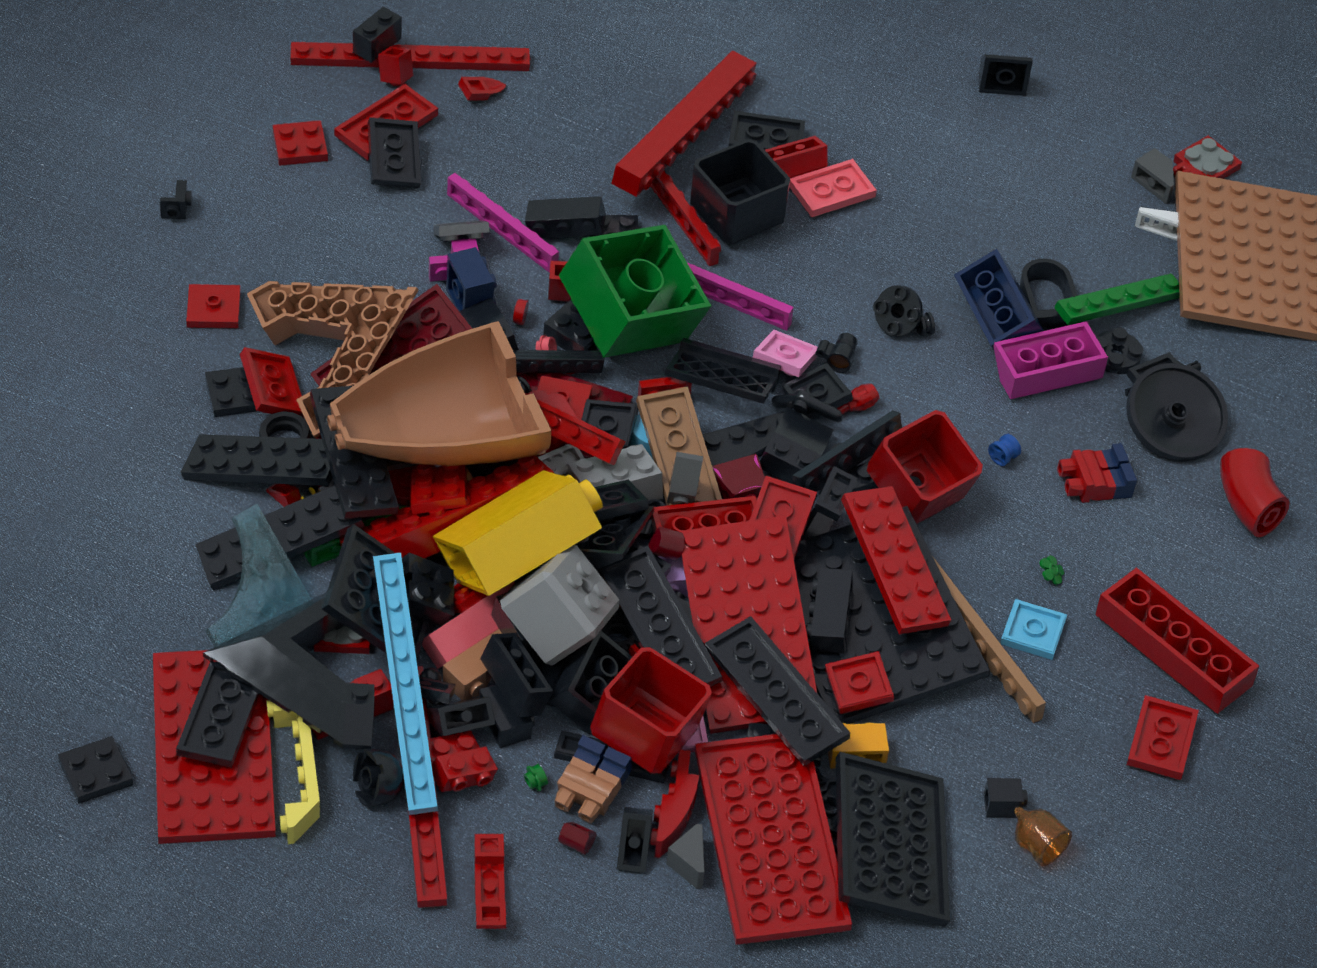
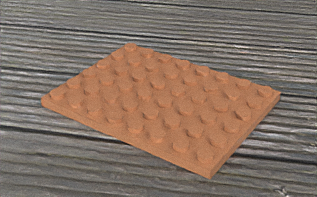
[1175,171,1317,341]

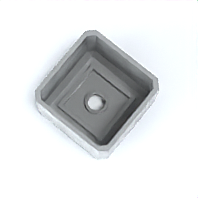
[500,545,619,666]

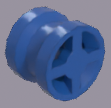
[988,434,1021,466]

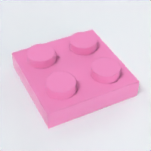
[753,330,818,377]

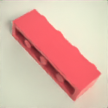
[422,581,515,669]

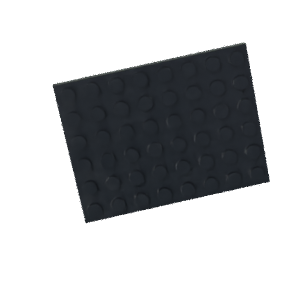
[794,506,989,724]

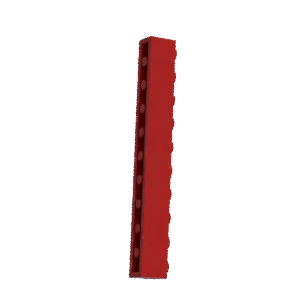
[611,50,757,197]

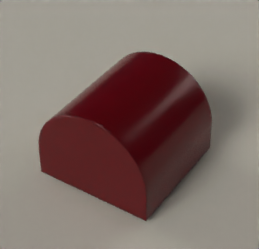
[648,526,685,560]
[558,822,597,855]

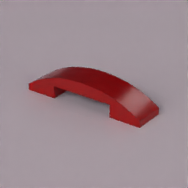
[474,834,506,929]

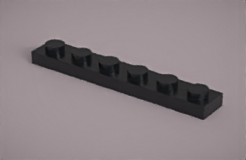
[792,410,902,492]

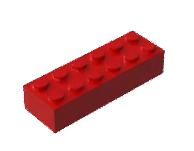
[1095,567,1259,714]

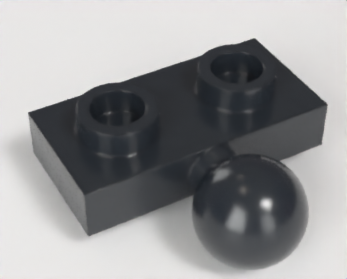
[419,668,456,705]

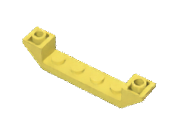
[266,700,320,844]

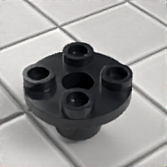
[873,285,923,336]

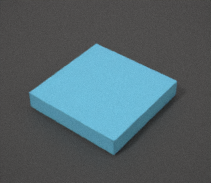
[1000,599,1067,660]

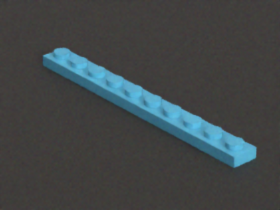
[373,553,438,815]

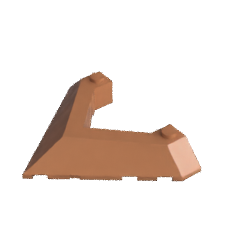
[247,281,418,439]

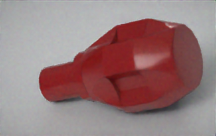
[836,383,879,414]

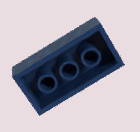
[954,249,1044,350]

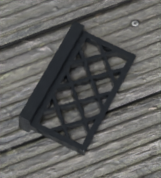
[665,338,781,404]

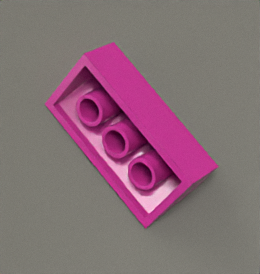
[994,321,1108,399]

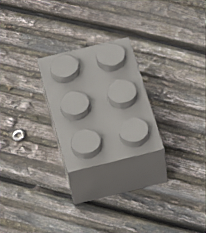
[568,444,663,501]

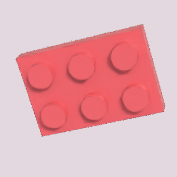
[789,159,877,217]

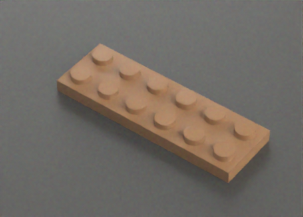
[636,387,722,506]

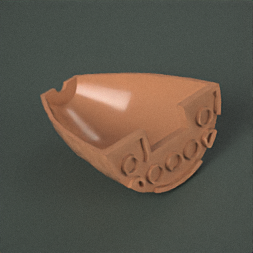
[327,321,551,466]

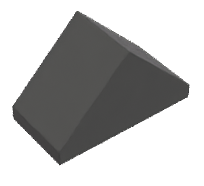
[667,824,704,889]

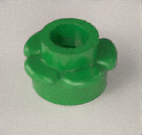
[524,764,548,791]

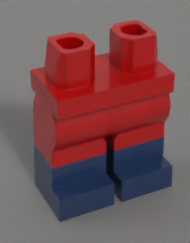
[1057,443,1137,503]

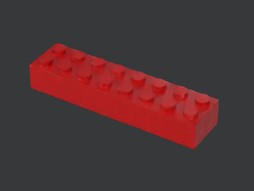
[339,456,554,558]

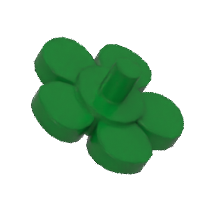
[1039,555,1064,585]

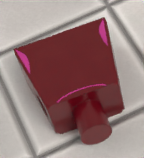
[712,454,765,500]

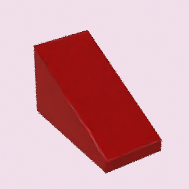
[266,484,301,507]

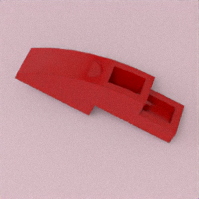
[650,749,699,858]

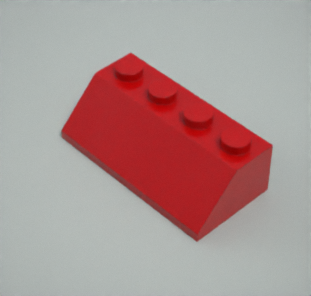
[651,496,757,557]

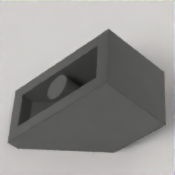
[1131,148,1174,204]
[667,452,703,505]

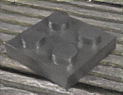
[433,220,489,241]

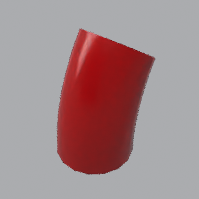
[1220,448,1290,537]

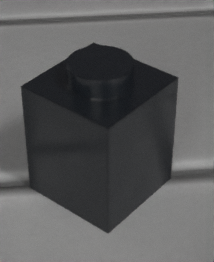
[983,778,1028,818]

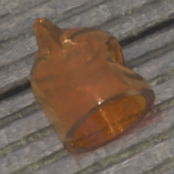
[1014,807,1072,866]

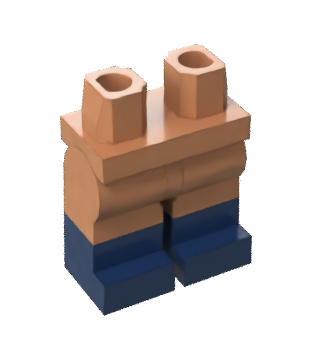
[555,735,632,824]

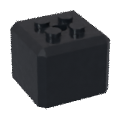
[690,139,790,244]

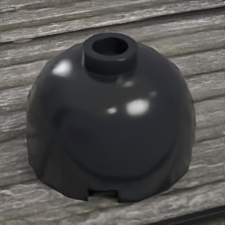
[353,748,405,807]

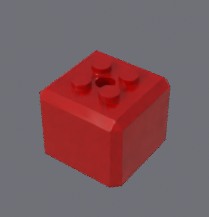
[867,410,983,524]
[590,647,712,773]

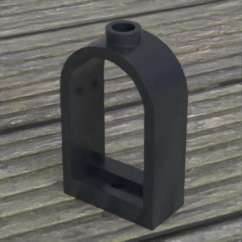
[1019,259,1082,331]

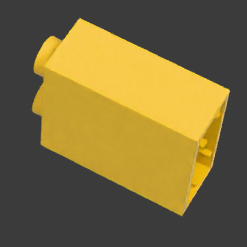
[433,470,603,596]

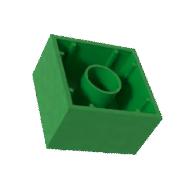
[559,225,711,358]

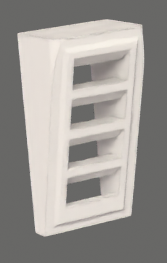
[1135,207,1178,240]

